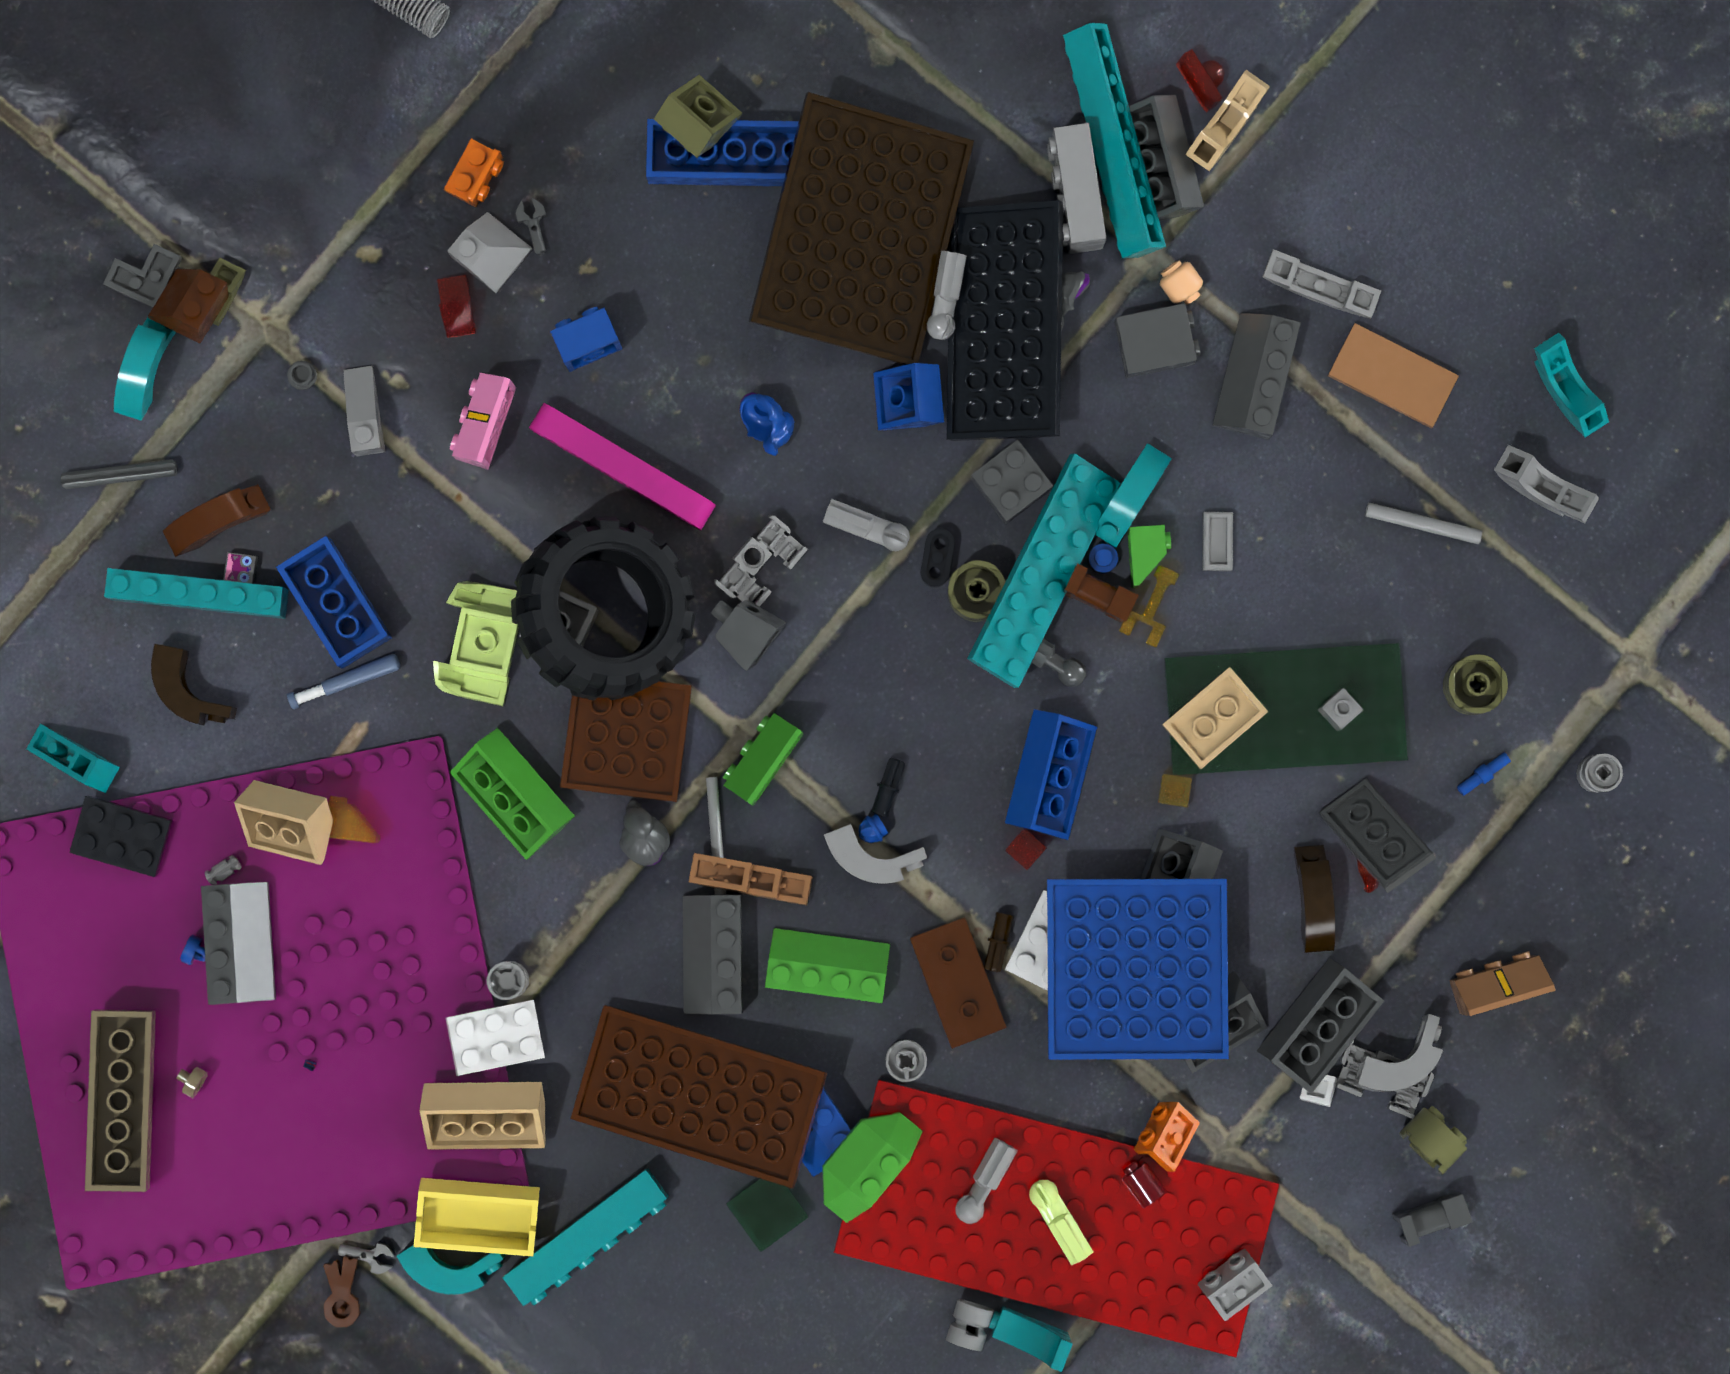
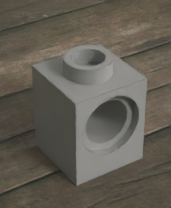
[1317,688,1363,731]

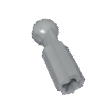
[927,251,966,340]
[823,499,910,551]
[955,1138,1018,1224]

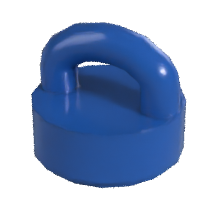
[180,935,205,966]

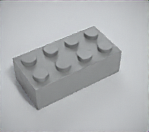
[1047,123,1106,254]

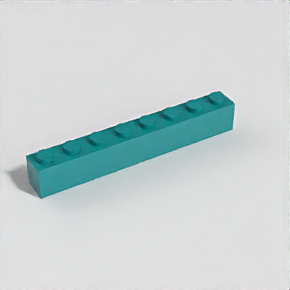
[1063,23,1166,258]

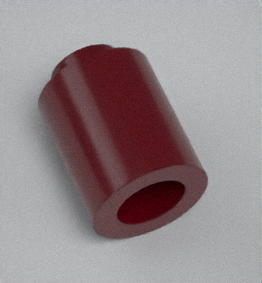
[1122,1160,1166,1208]

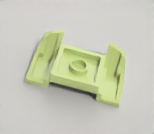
[433,581,519,706]

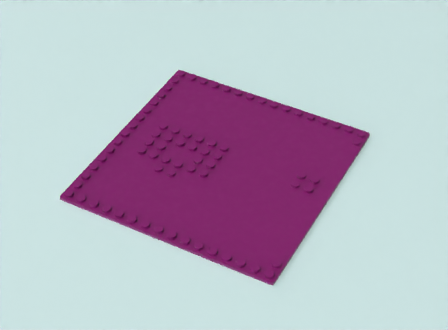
[0,736,529,1290]

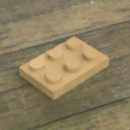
[1162,667,1268,770]

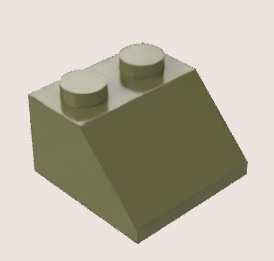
[654,74,742,158]

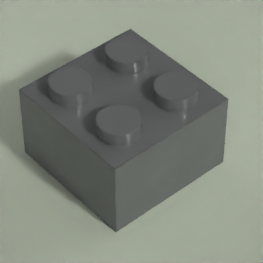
[970,439,1053,525]

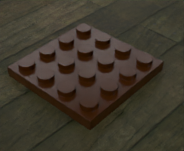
[560,681,692,802]

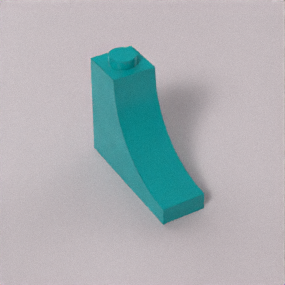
[988,1306,1073,1372]

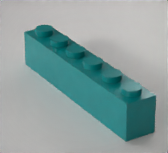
[104,568,289,619]
[502,1167,668,1306]

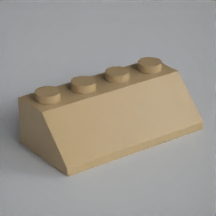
[419,1082,546,1149]

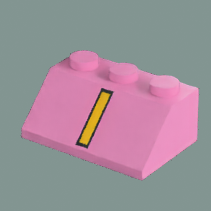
[450,373,516,470]

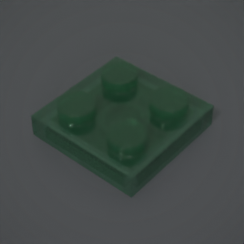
[726,1179,809,1252]

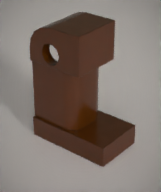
[1064,563,1139,623]

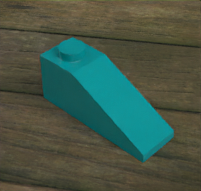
[26,724,120,793]

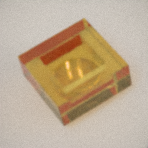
[1158,774,1192,808]

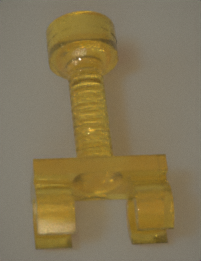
[1119,565,1179,648]

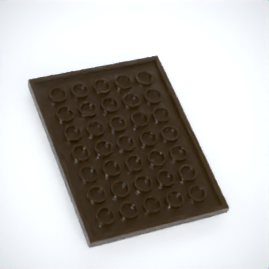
[748,92,974,365]

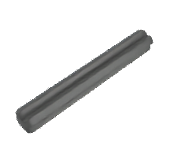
[61,460,177,489]

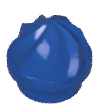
[858,814,889,844]

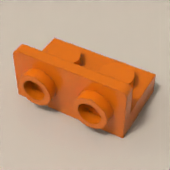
[444,138,504,207]
[1134,1102,1200,1172]

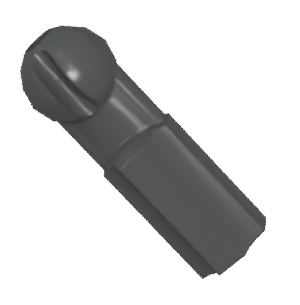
[1031,638,1086,687]

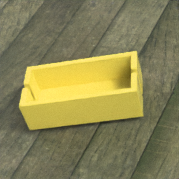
[414,1178,540,1256]

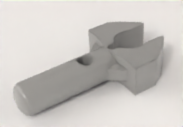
[338,1242,395,1274]

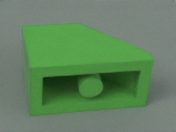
[1127,525,1171,588]

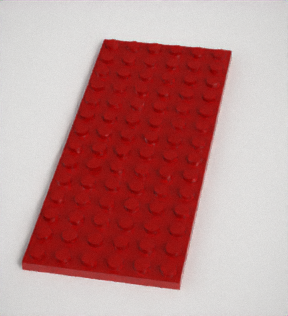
[834,1079,1279,1358]

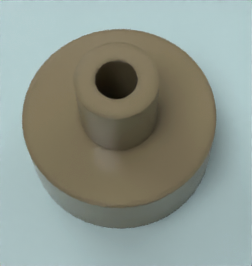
[176,1067,208,1098]

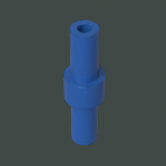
[1457,752,1511,796]

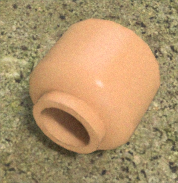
[1160,260,1203,305]

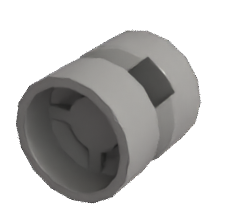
[1576,753,1623,793]
[487,961,529,1000]
[946,1299,994,1351]

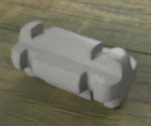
[205,855,242,885]

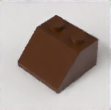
[148,269,229,344]

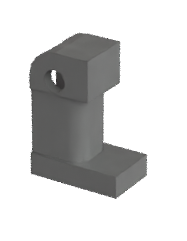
[1392,1192,1473,1247]

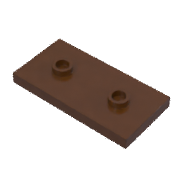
[910,917,1007,1049]

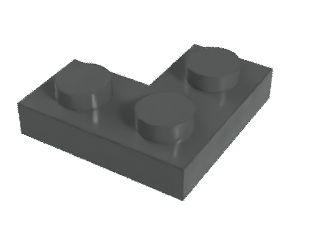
[103,244,182,308]

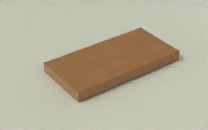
[1327,323,1459,428]

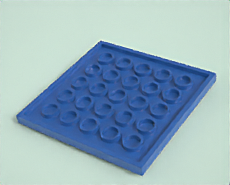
[1047,879,1229,1060]

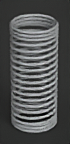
[374,0,450,38]

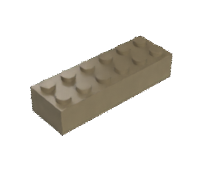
[85,1009,156,1192]

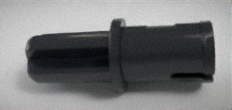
[870,758,905,818]

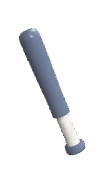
[287,654,401,710]

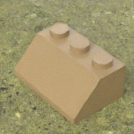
[234,780,333,865]

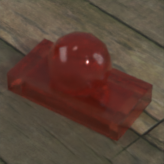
[1176,49,1225,112]

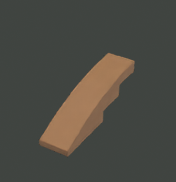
[689,853,813,906]

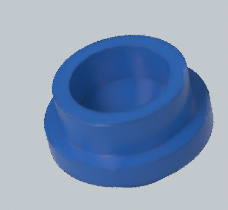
[1089,543,1118,573]

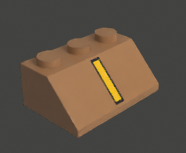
[1449,951,1556,1016]

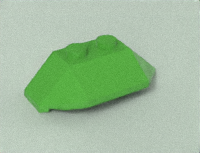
[822,1112,923,1223]

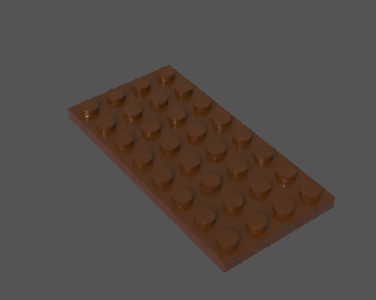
[570,1005,828,1188]

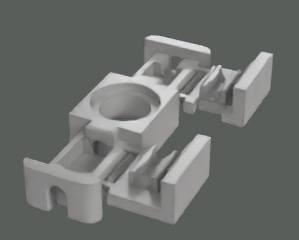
[714,515,808,607]
[1336,1040,1434,1119]

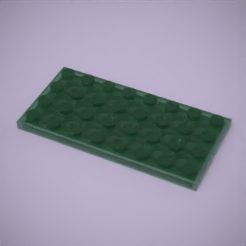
[1164,643,1408,776]

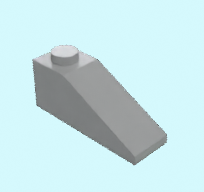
[343,366,386,456]

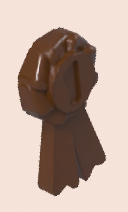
[323,1255,360,1327]

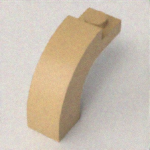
[1185,70,1270,171]

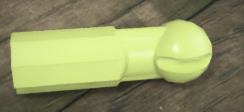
[1029,1180,1094,1265]

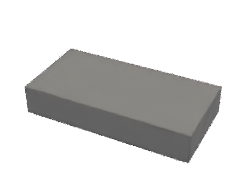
[1202,512,1233,571]

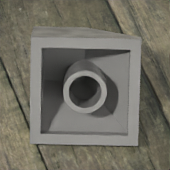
[447,212,533,293]

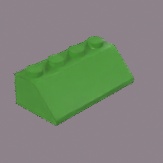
[450,728,575,860]
[765,928,890,1003]

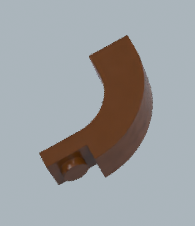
[163,484,271,557]

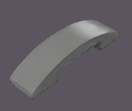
[1263,249,1381,319]

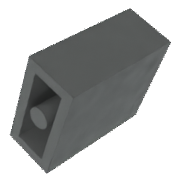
[1114,303,1201,378]

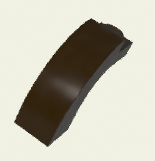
[151,644,237,726]
[1294,845,1335,953]

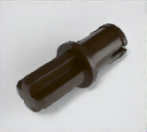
[984,912,1014,972]

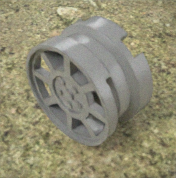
[886,1039,927,1082]

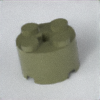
[948,560,1006,622]
[1443,654,1508,715]
[1399,1106,1467,1175]

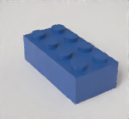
[276,536,393,669]

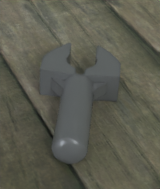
[516,198,547,255]

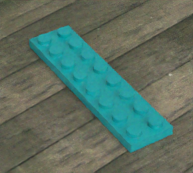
[967,453,1120,688]

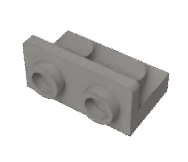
[1198,1249,1272,1321]

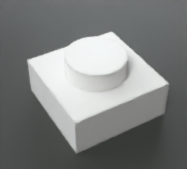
[1300,1075,1337,1107]

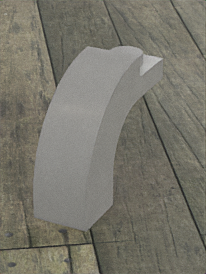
[1494,445,1599,524]
[824,824,927,884]
[1353,1014,1443,1092]

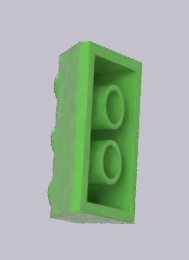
[723,713,804,806]

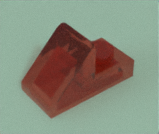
[437,275,476,338]

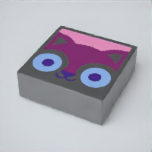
[223,552,258,584]

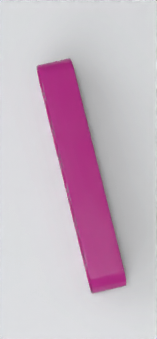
[529,403,716,530]

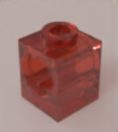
[1004,828,1047,870]

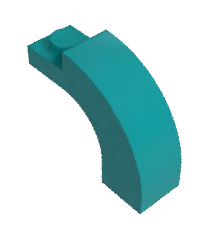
[114,317,176,421]
[1534,333,1609,437]
[1095,443,1172,548]
[396,1245,506,1295]

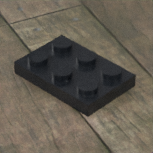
[69,796,173,877]

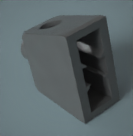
[711,600,786,671]

